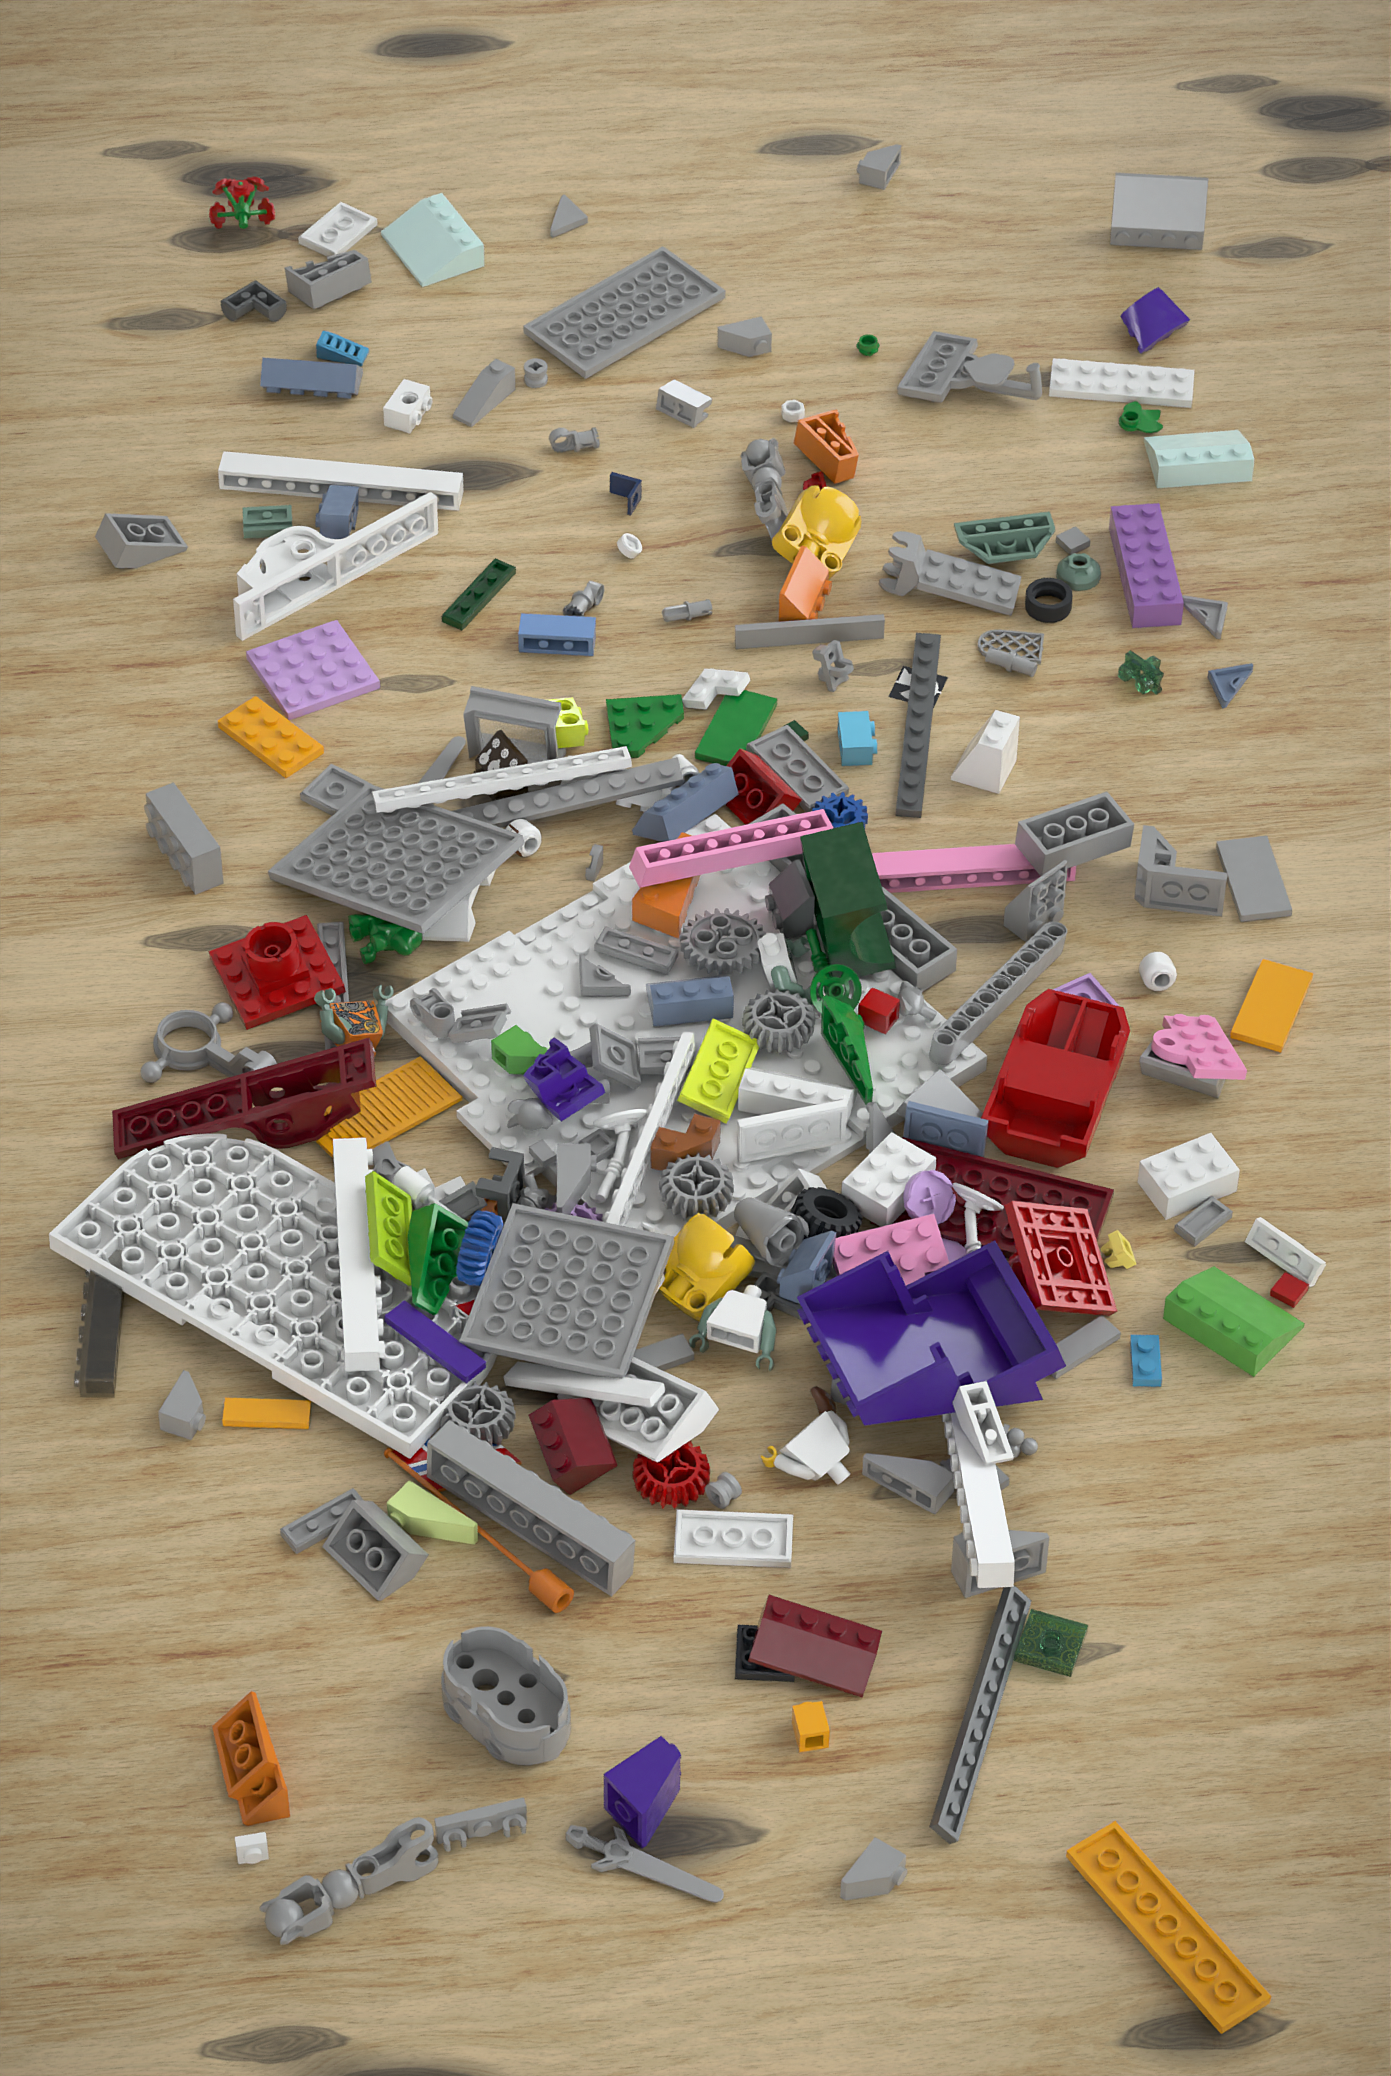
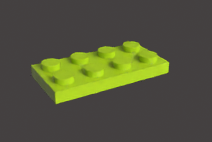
[365,1171,412,1286]

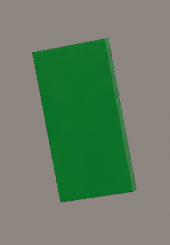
[695,690,778,766]

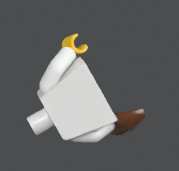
[760,1386,850,1485]

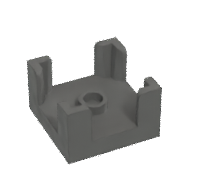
[475,1147,525,1229]

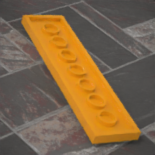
[1066,1821,1271,2034]

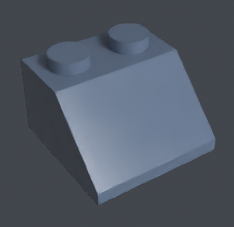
[777,1231,836,1304]

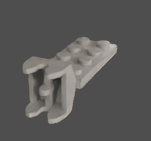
[879,531,1022,616]

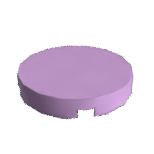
[903,1170,956,1224]

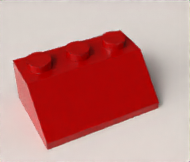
[725,748,802,825]

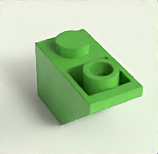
[491,1025,548,1075]

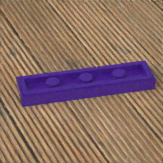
[384,1300,486,1384]

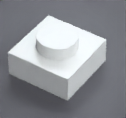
[235,1832,269,1864]

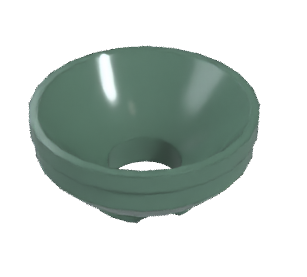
[1056,553,1101,591]

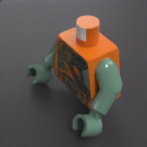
[315,985,393,1057]

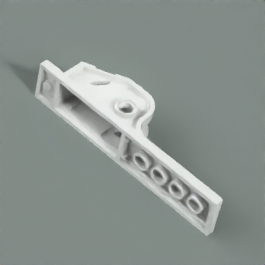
[233,492,438,641]

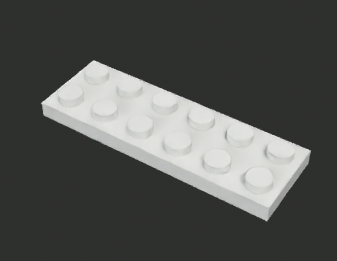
[1049,358,1194,408]

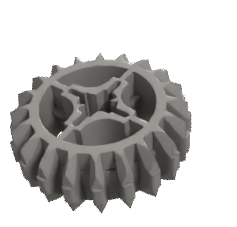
[742,988,815,1054]
[659,1153,734,1220]
[440,1381,516,1446]

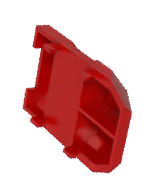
[981,988,1130,1168]

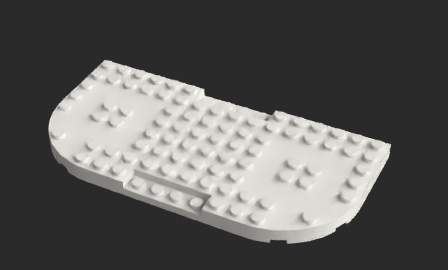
[49,1134,497,1458]

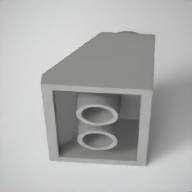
[322,1500,429,1601]

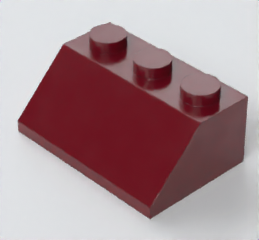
[528,1398,618,1495]

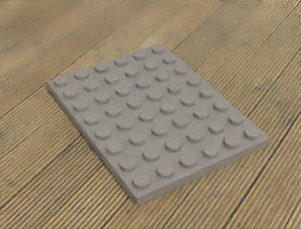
[268,784,525,934]

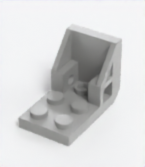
[1134,825,1227,917]

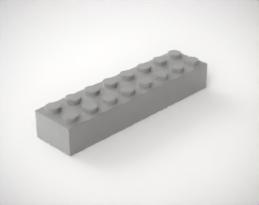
[427,1420,635,1597]

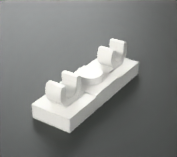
[1245,1217,1326,1287]

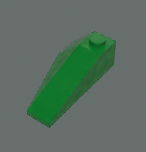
[821,995,873,1105]
[408,1203,468,1315]

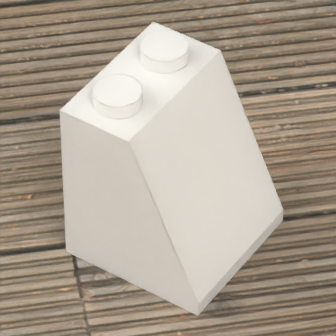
[951,710,1020,794]

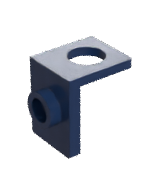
[610,472,642,516]

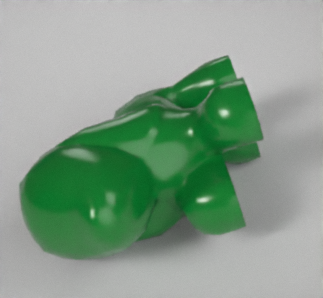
[348,914,423,964]

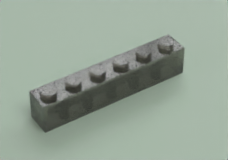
[74,1250,125,1398]

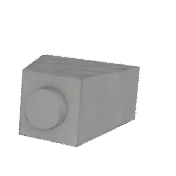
[896,1069,983,1118]

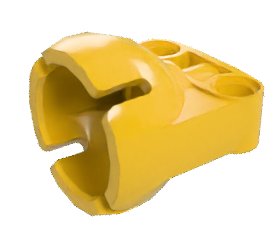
[772,486,862,580]
[658,1213,755,1322]

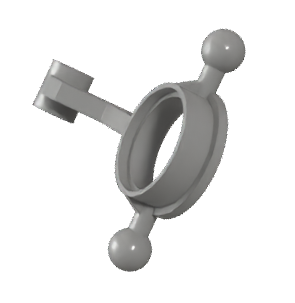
[140,1002,277,1083]

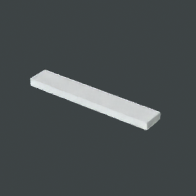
[504,1361,665,1407]

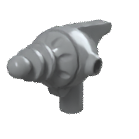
[897,981,937,1021]
[517,1173,557,1210]

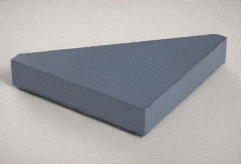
[1208,663,1253,709]

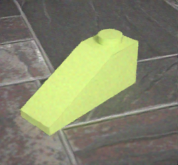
[387,1480,478,1544]

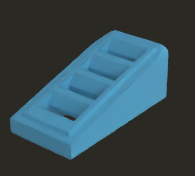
[316,331,369,367]

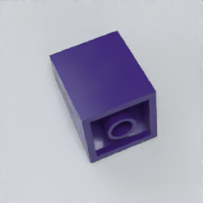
[604,1736,681,1849]

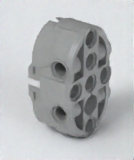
[441,1627,571,1765]

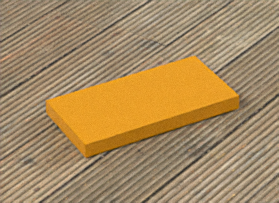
[1230,959,1313,1053]

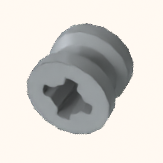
[524,358,548,388]
[705,1472,742,1509]

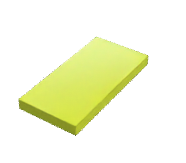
[677,1018,759,1124]

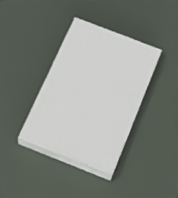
[299,202,377,257]

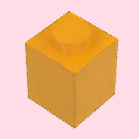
[792,1701,830,1753]

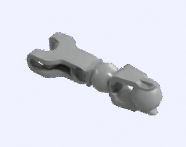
[741,438,788,540]
[260,1817,438,1945]

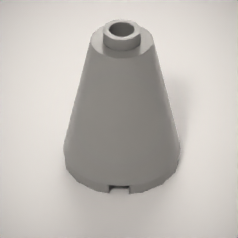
[734,1197,809,1266]

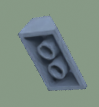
[646,975,734,1027]

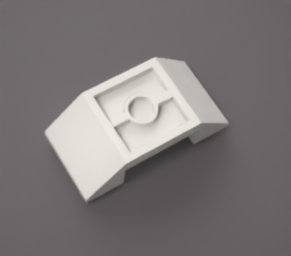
[422,871,495,942]

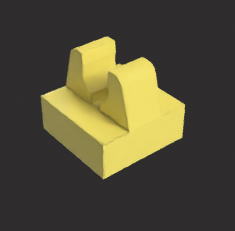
[1101,1230,1136,1269]

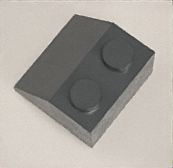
[765,860,815,938]

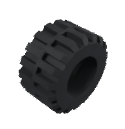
[790,1187,863,1240]

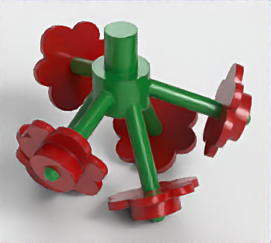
[209,176,275,229]

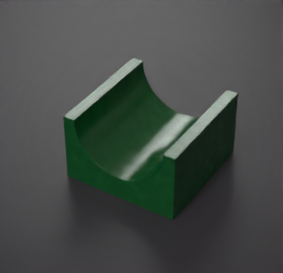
[800,822,896,978]

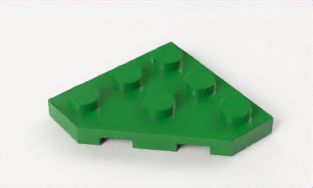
[606,694,684,758]

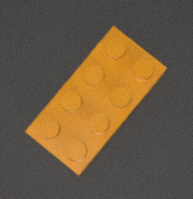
[217,696,324,778]

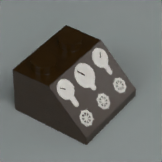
[474,730,528,801]

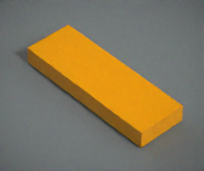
[222,1397,311,1429]

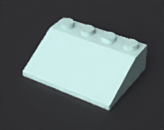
[381,193,484,287]
[1144,430,1254,488]

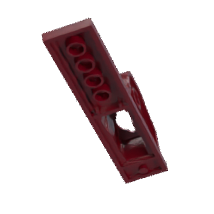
[112,1038,377,1160]

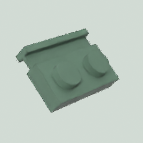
[242,505,293,539]

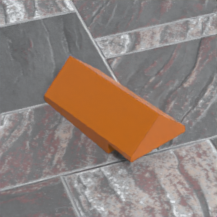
[212,1691,290,1826]

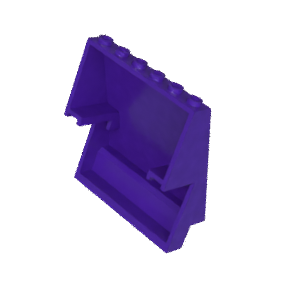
[797,1240,1066,1426]

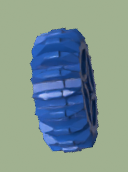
[456,1210,503,1286]

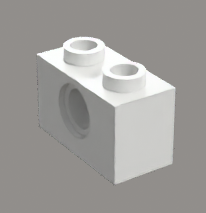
[383,379,432,433]

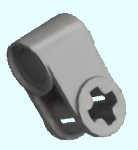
[410,988,455,1038]

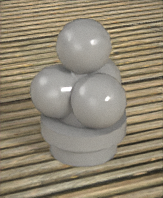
[1003,1424,1038,1459]

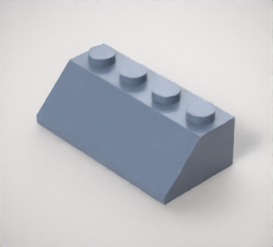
[260,357,363,399]
[632,763,739,842]

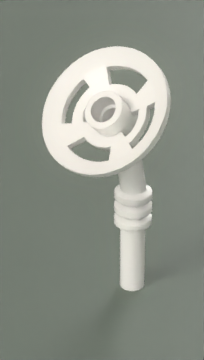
[593,1109,647,1202]
[952,1183,1004,1254]

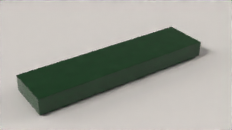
[441,558,516,631]

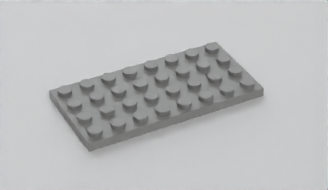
[523,246,725,379]

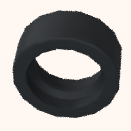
[1025,578,1073,623]

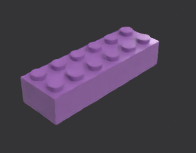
[1109,503,1184,628]

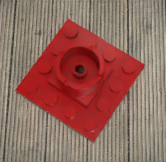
[208,914,346,1030]
[1004,1201,1118,1316]

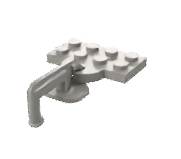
[897,331,1042,403]

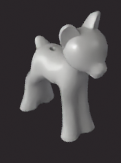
[507,1042,610,1131]

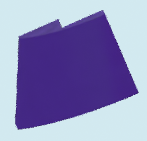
[1120,287,1190,353]
[523,1037,606,1122]

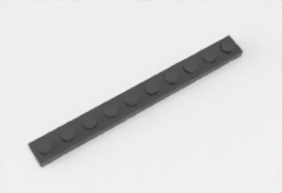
[896,633,941,818]
[929,1585,1031,1844]

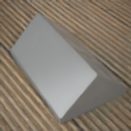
[1139,1042,1226,1099]

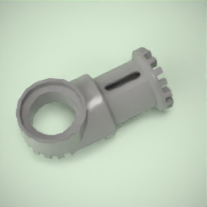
[549,427,600,453]
[563,581,605,617]

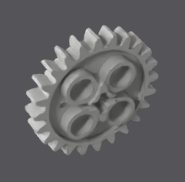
[680,908,766,975]

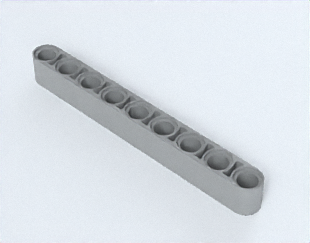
[929,921,1067,1065]

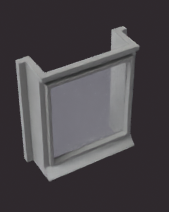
[463,686,566,764]

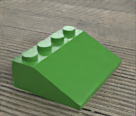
[1163,1266,1305,1377]

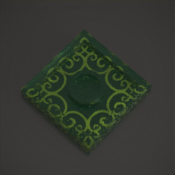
[1014,1609,1088,1677]

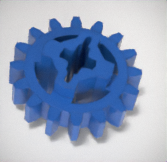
[812,792,868,828]

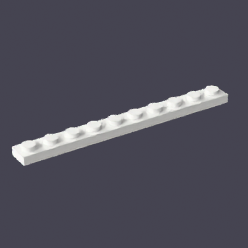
[372,747,632,813]
[603,1031,695,1226]

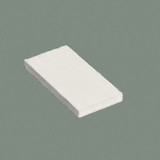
[737,1099,847,1163]
[674,1510,793,1568]

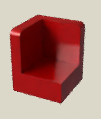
[858,988,900,1035]

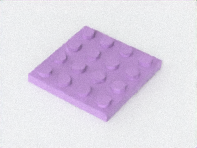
[246,620,380,720]

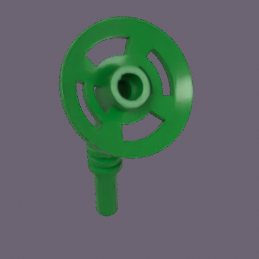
[806,929,862,1014]

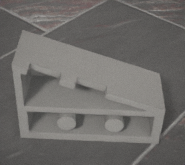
[284,250,372,309]

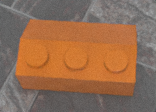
[779,545,832,622]

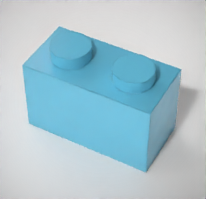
[837,711,877,766]

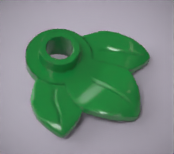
[1119,401,1163,433]

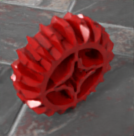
[632,1440,711,1510]

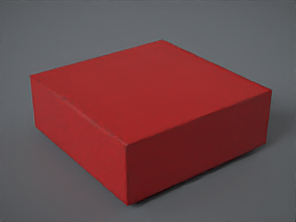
[1270,1272,1309,1308]

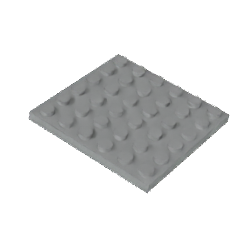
[460,1203,674,1378]

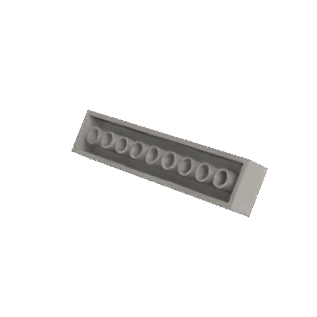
[749,804,957,992]

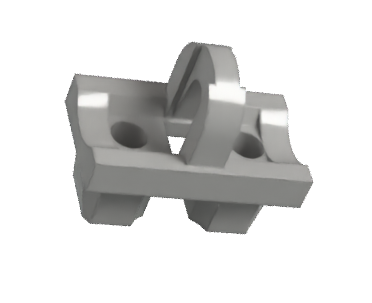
[812,640,854,692]

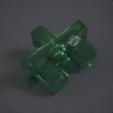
[1118,650,1164,695]

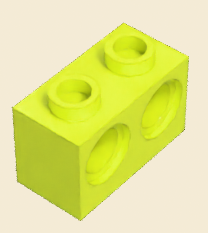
[549,697,588,748]

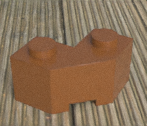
[651,1114,721,1171]

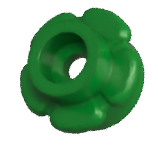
[856,334,880,356]

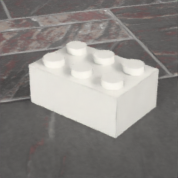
[842,1132,936,1227]
[1138,1133,1240,1220]

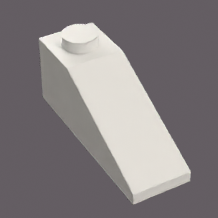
[953,1381,1014,1465]

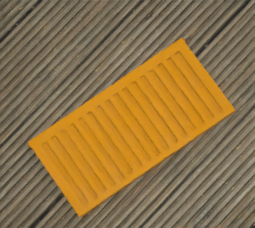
[316,1056,462,1158]

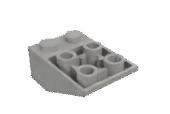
[1004,860,1068,942]

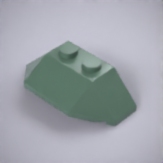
[954,512,1055,564]

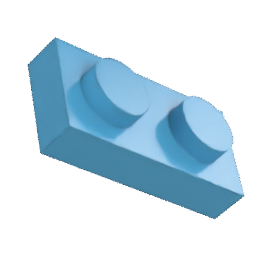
[1130,1335,1162,1387]

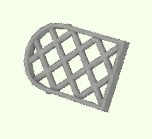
[978,629,1044,664]

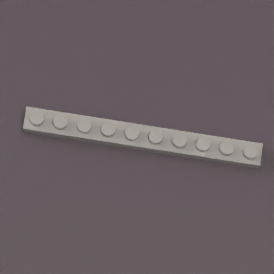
[452,757,684,828]

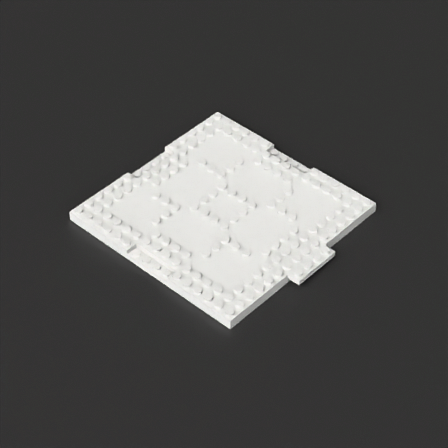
[385,814,987,1237]

